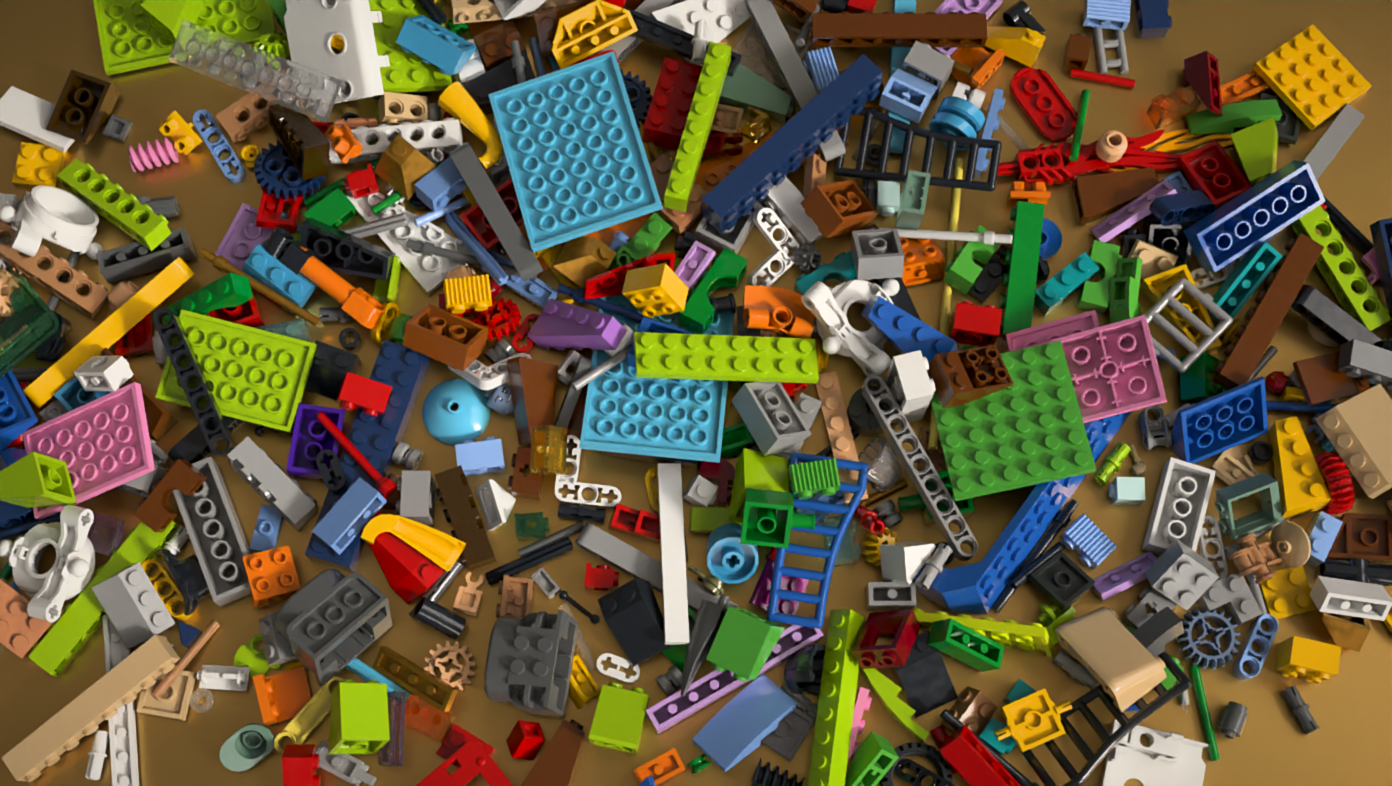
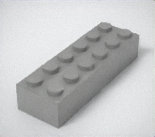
[173,456,252,607]

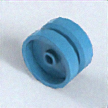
[929,96,986,150]
[706,523,759,584]

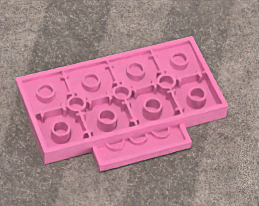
[1005,310,1167,423]

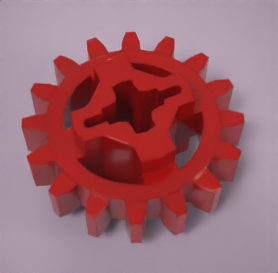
[471,298,522,341]

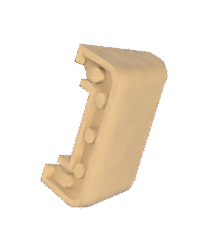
[1054,607,1167,713]

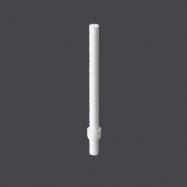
[879,227,1013,245]

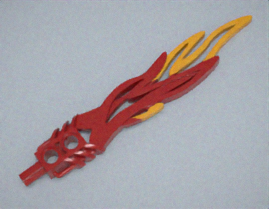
[997,129,1234,185]

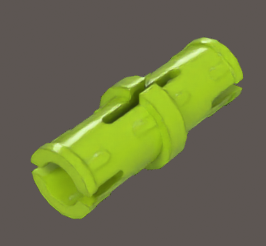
[1093,442,1131,486]

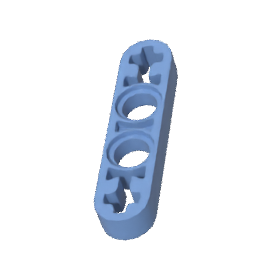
[192,110,245,183]

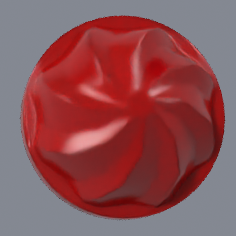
[1265,371,1289,393]

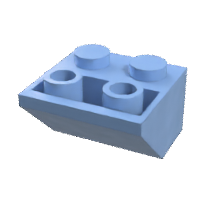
[879,68,938,124]

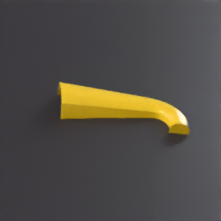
[438,81,503,169]
[361,514,466,572]

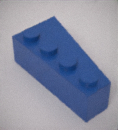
[861,294,956,364]

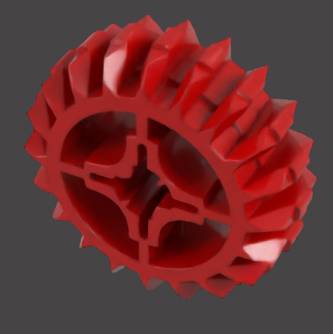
[1314,452,1355,515]

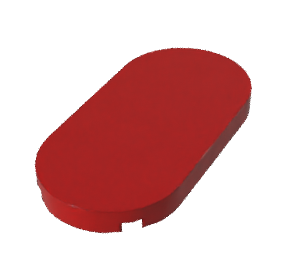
[1010,67,1077,143]

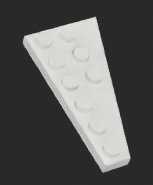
[650,0,751,64]
[346,193,474,295]

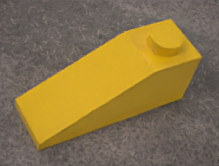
[985,26,1046,67]

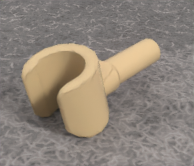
[1129,445,1146,477]

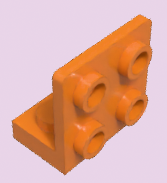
[950,47,1005,90]
[900,237,945,287]
[242,545,301,609]
[252,666,312,726]

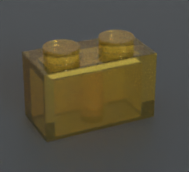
[530,425,568,476]

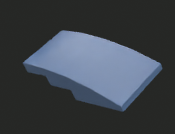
[692,674,797,772]

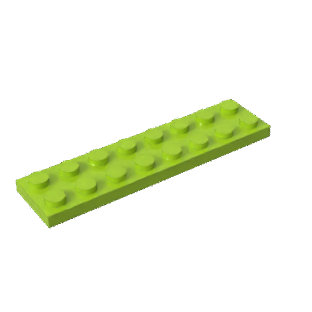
[633,332,819,384]

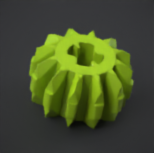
[253,31,290,66]

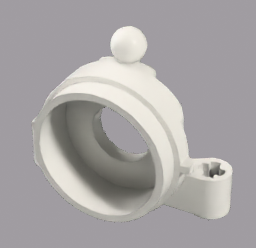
[0,185,104,260]
[801,278,899,376]
[0,505,95,622]

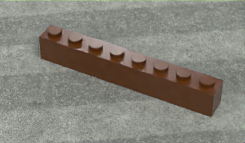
[811,11,987,47]
[1212,233,1324,390]

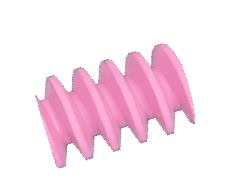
[128,136,179,172]

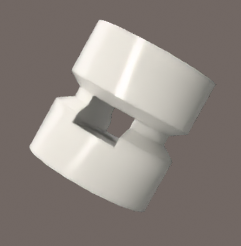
[952,82,987,109]

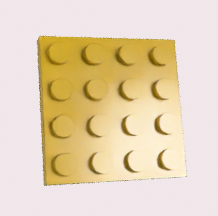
[1252,24,1372,130]

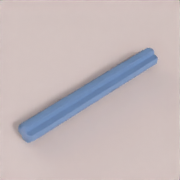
[445,212,509,286]

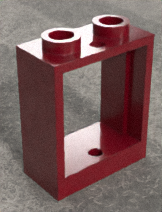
[852,609,920,669]

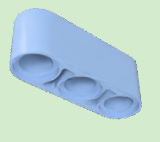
[1233,614,1279,681]

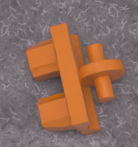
[325,124,363,164]
[1007,181,1050,206]

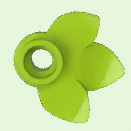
[234,633,281,678]

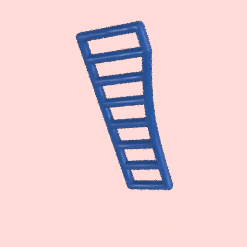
[766,452,869,629]

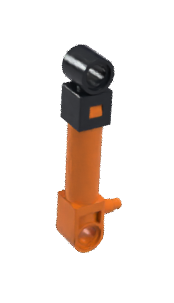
[263,227,386,329]

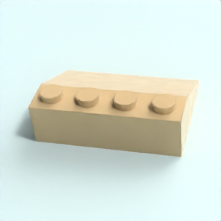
[1315,384,1392,499]

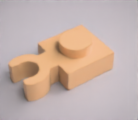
[453,572,483,616]

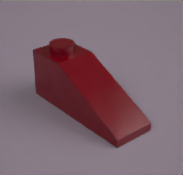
[1183,51,1223,117]

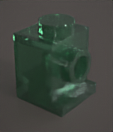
[514,512,550,541]

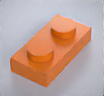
[632,748,686,786]

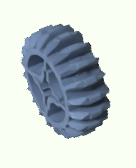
[1176,606,1241,670]

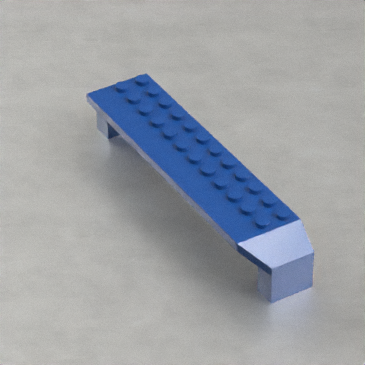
[912,326,1132,614]

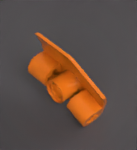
[743,285,815,338]

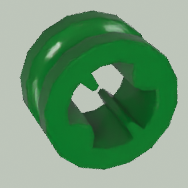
[447,18,468,36]
[687,753,711,775]

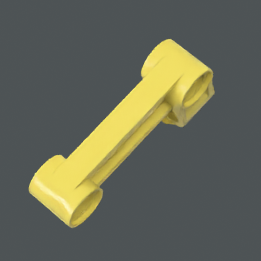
[274,676,343,754]

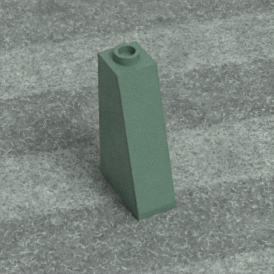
[718,63,795,124]

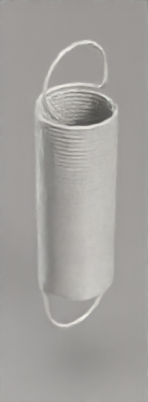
[1176,680,1189,712]

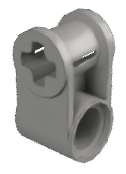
[1139,405,1171,450]

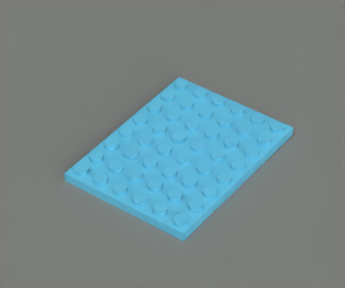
[488,51,663,252]
[580,294,736,463]

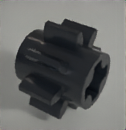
[674,231,700,259]

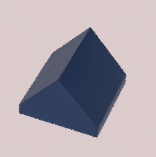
[178,621,202,649]

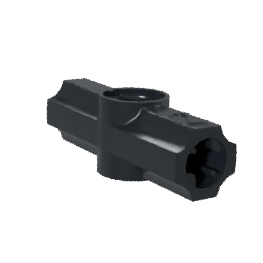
[1319,559,1392,586]

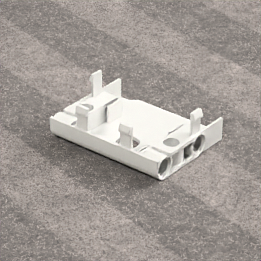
[284,0,390,107]
[1101,720,1208,786]

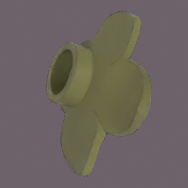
[687,566,724,597]

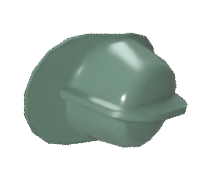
[219,723,274,772]

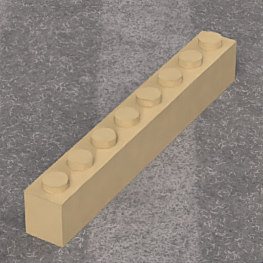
[1,635,180,782]

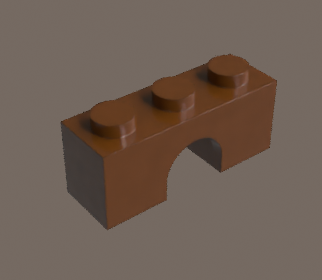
[134,459,207,532]

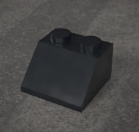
[1142,214,1195,265]
[305,340,362,401]

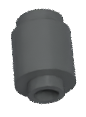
[1217,701,1248,739]

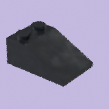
[598,578,673,666]
[890,630,958,719]

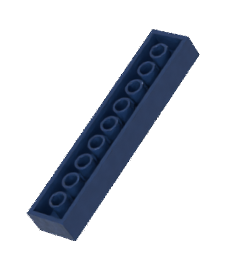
[702,54,882,233]
[305,340,430,573]

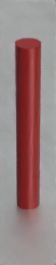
[1069,68,1135,88]

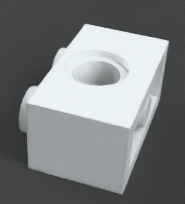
[74,356,134,391]

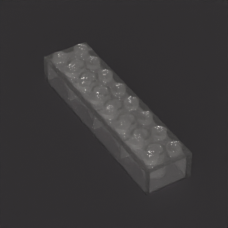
[168,20,342,123]

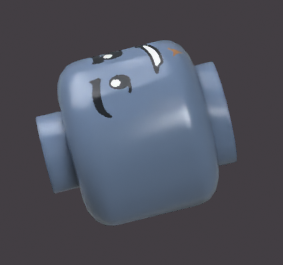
[485,383,514,415]

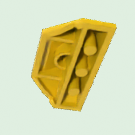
[551,0,638,69]

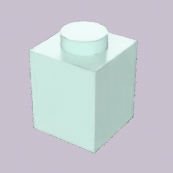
[876,181,900,217]
[1108,477,1146,505]

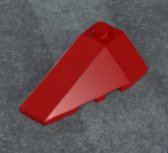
[584,251,675,300]
[362,510,444,604]

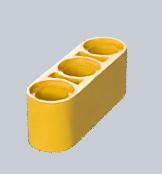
[141,559,192,621]

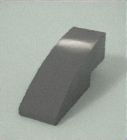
[1132,606,1184,657]

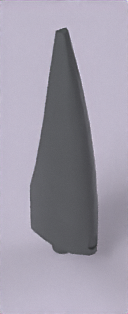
[681,594,730,696]

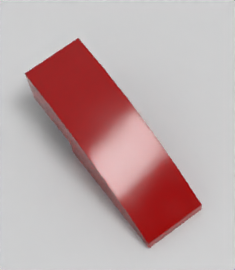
[608,503,685,543]

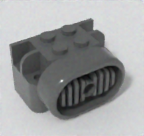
[275,569,393,687]
[484,610,579,717]

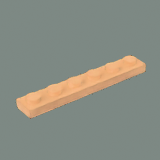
[816,371,868,504]

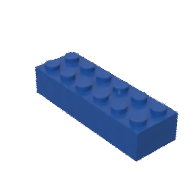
[1184,160,1326,272]

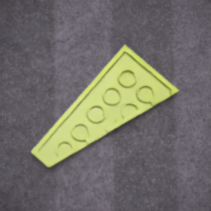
[912,608,1054,658]

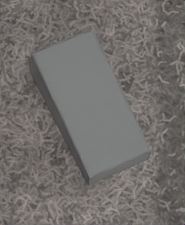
[531,567,561,599]

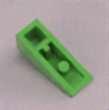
[845,732,899,786]

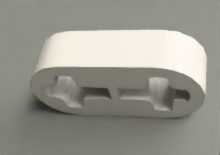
[596,653,640,684]

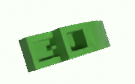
[606,212,673,272]
[1109,257,1142,324]

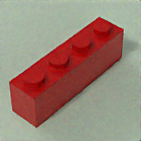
[939,725,1021,786]

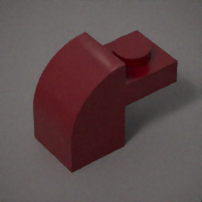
[700,457,735,508]

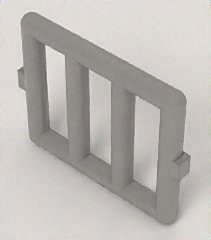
[1144,277,1233,373]

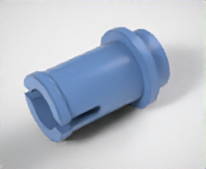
[608,230,630,253]

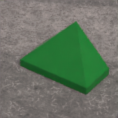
[720,422,754,458]

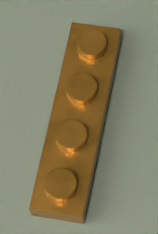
[372,646,458,712]

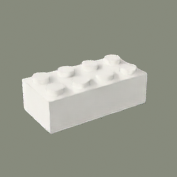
[885,350,936,426]
[1142,457,1216,555]

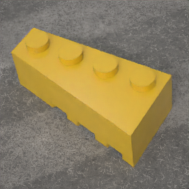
[1140,264,1222,355]
[1268,416,1331,519]

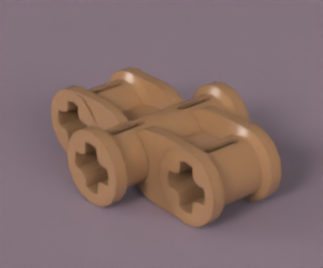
[1229,533,1282,584]

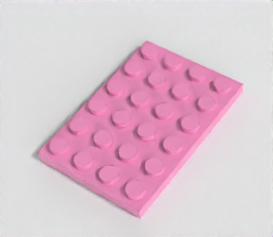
[23,382,155,520]

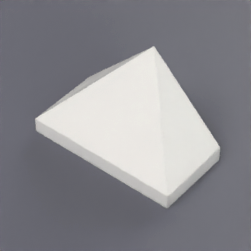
[475,479,516,531]

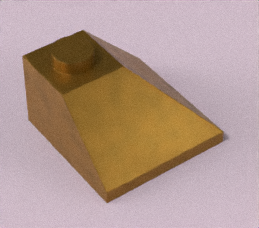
[374,134,437,200]
[551,236,616,290]
[1321,612,1370,652]

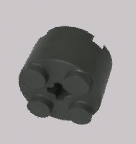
[847,385,890,437]

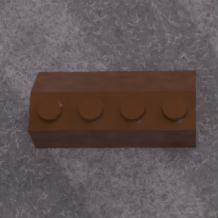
[100,347,178,441]

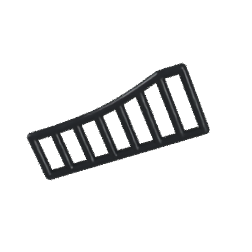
[833,107,1002,192]
[1015,651,1192,786]

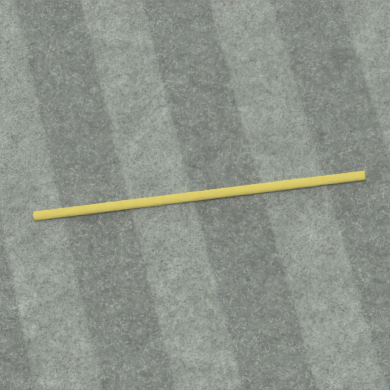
[928,158,964,450]

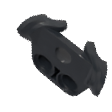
[0,304,71,361]
[155,549,211,616]

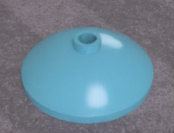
[422,379,491,446]

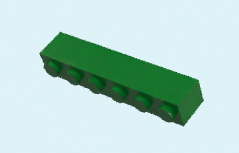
[999,201,1045,337]

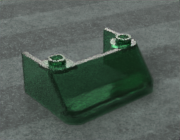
[0,267,59,378]

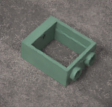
[895,170,931,229]
[1215,472,1283,540]

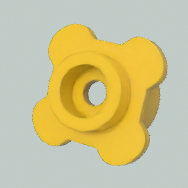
[238,143,262,168]

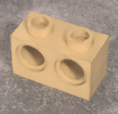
[378,92,428,126]

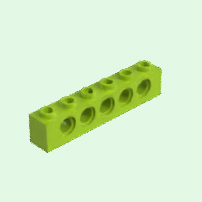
[56,158,171,251]
[1291,205,1392,331]

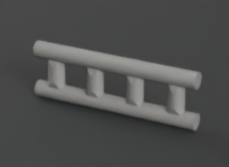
[1093,27,1129,74]

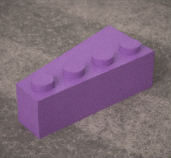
[527,298,627,350]

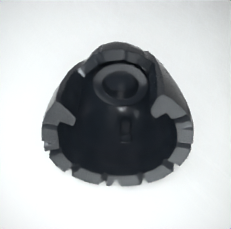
[784,643,826,695]

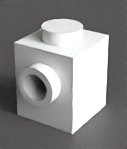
[682,475,718,507]

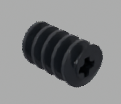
[751,758,805,786]

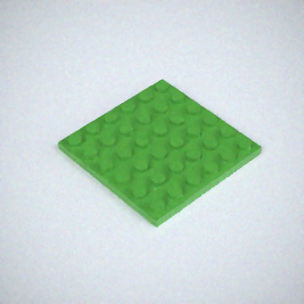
[929,341,1096,501]

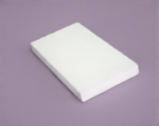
[0,86,75,153]

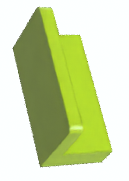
[373,256,402,304]

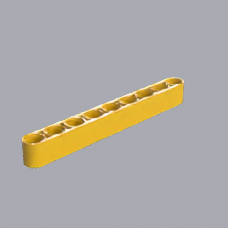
[23,256,195,408]

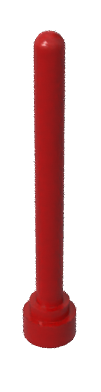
[316,412,397,499]

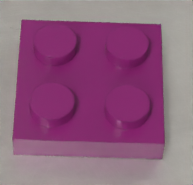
[749,560,809,615]

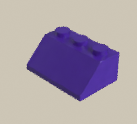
[286,403,345,480]

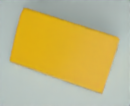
[568,654,601,709]

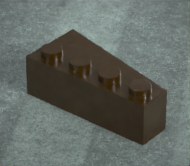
[268,100,331,180]
[434,465,496,571]

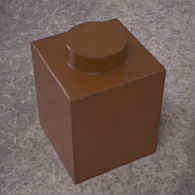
[1063,34,1092,70]

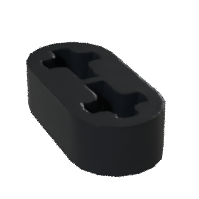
[316,449,348,493]

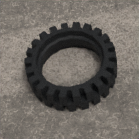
[880,742,953,786]

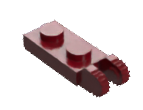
[702,132,743,158]

